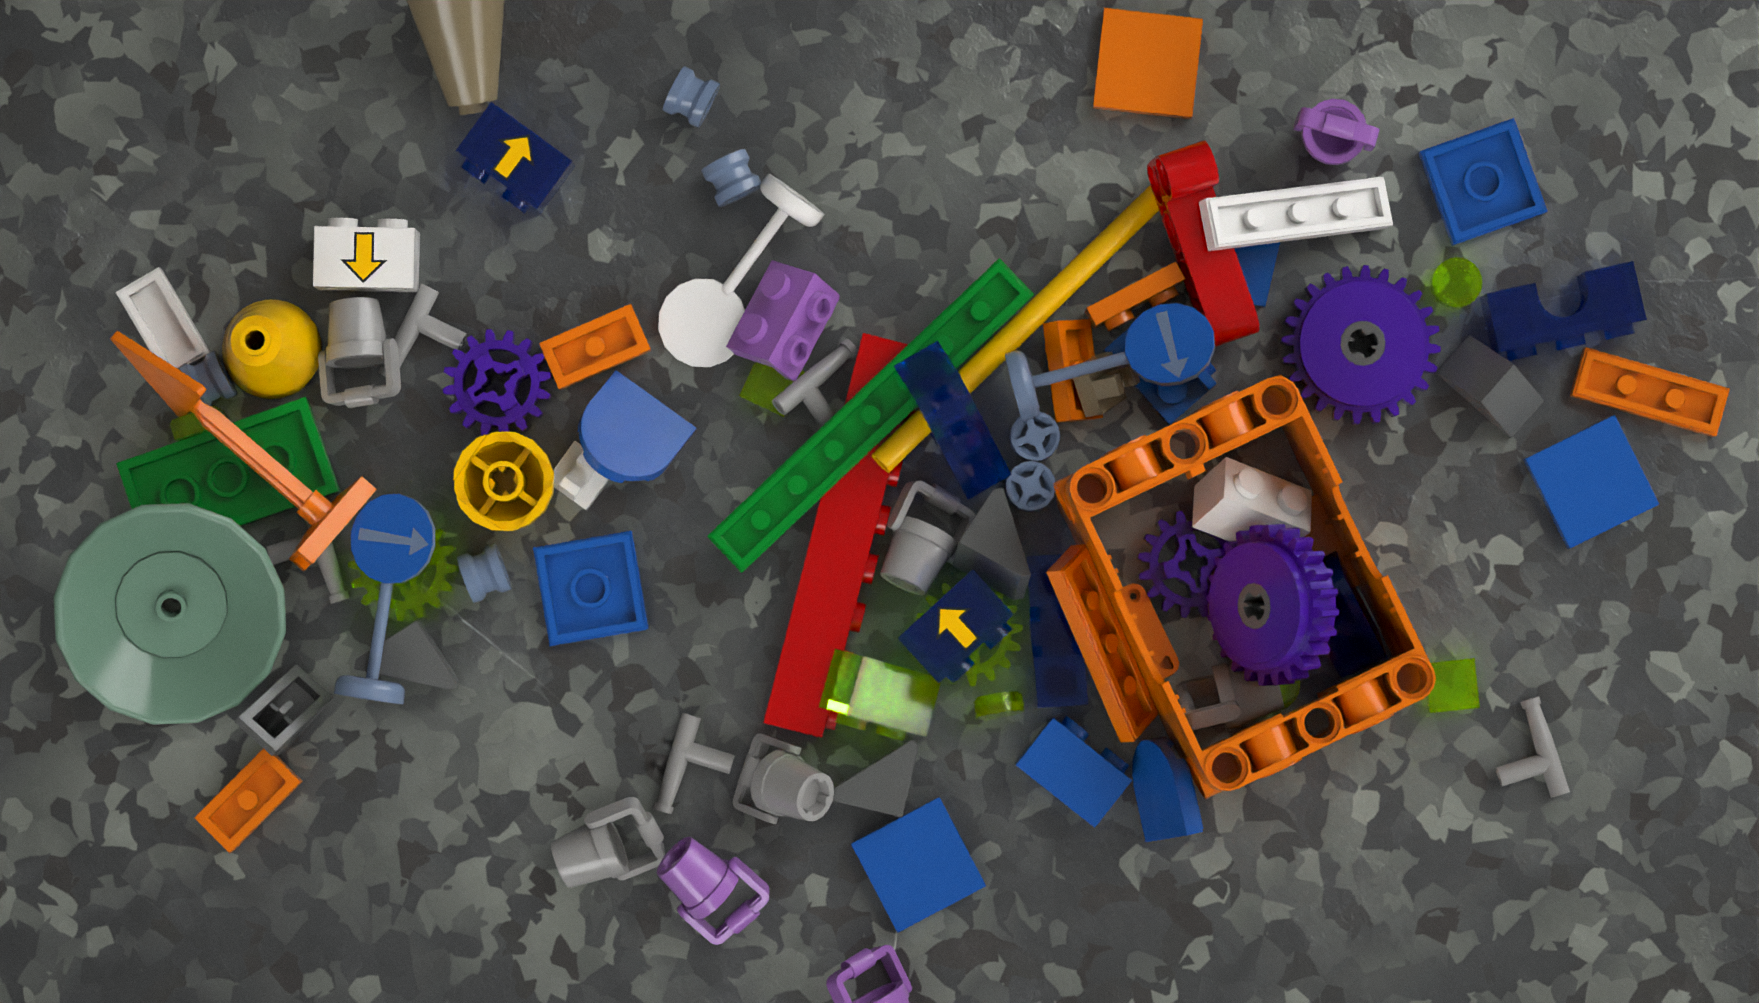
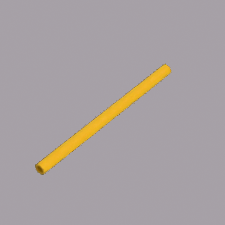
[872,185,1159,473]

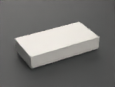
[116,267,210,369]

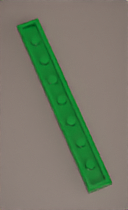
[707,258,1034,573]

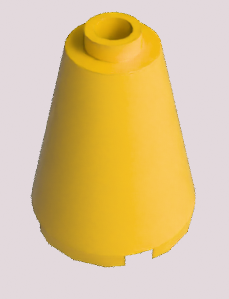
[222,299,322,399]

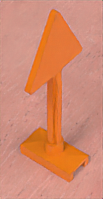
[110,331,377,571]

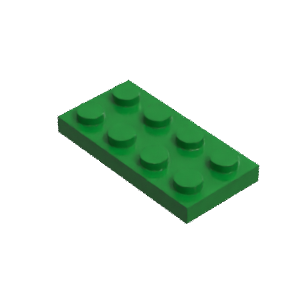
[116,397,340,527]

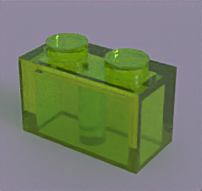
[819,649,942,741]

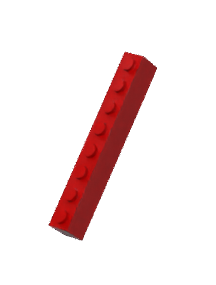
[763,333,916,738]

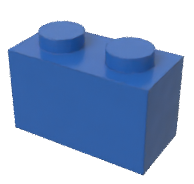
[1015,716,1132,828]

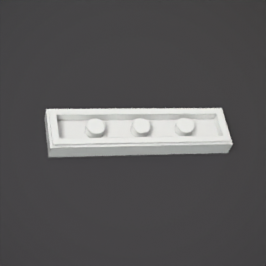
[1198,177,1393,251]

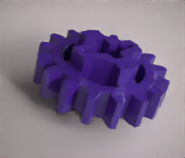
[443,329,552,436]
[1137,511,1228,618]

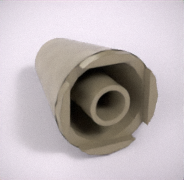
[406,0,505,115]

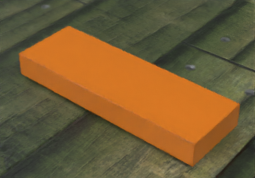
[1570,347,1730,437]

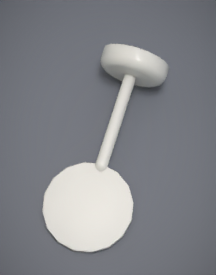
[658,174,824,367]

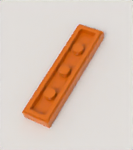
[1046,544,1158,743]

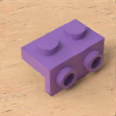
[726,260,840,381]

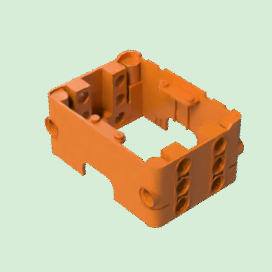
[1053,374,1436,799]

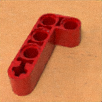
[1147,140,1260,347]

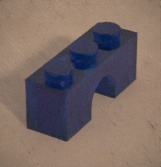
[1480,261,1647,362]
[894,341,1012,500]
[1025,554,1088,708]

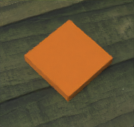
[1092,8,1203,119]

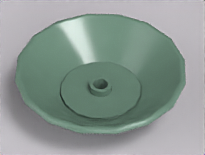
[53,503,286,725]

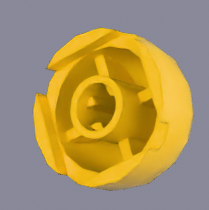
[453,431,554,531]

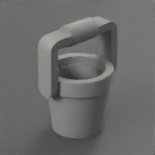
[318,297,401,408]
[880,481,976,596]
[1176,663,1284,730]
[732,733,834,824]
[551,797,665,888]

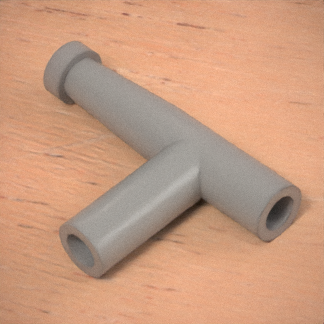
[378,284,467,377]
[772,339,858,428]
[267,520,350,604]
[1496,696,1570,798]
[653,713,735,814]

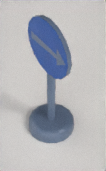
[1005,303,1215,421]
[334,494,435,704]

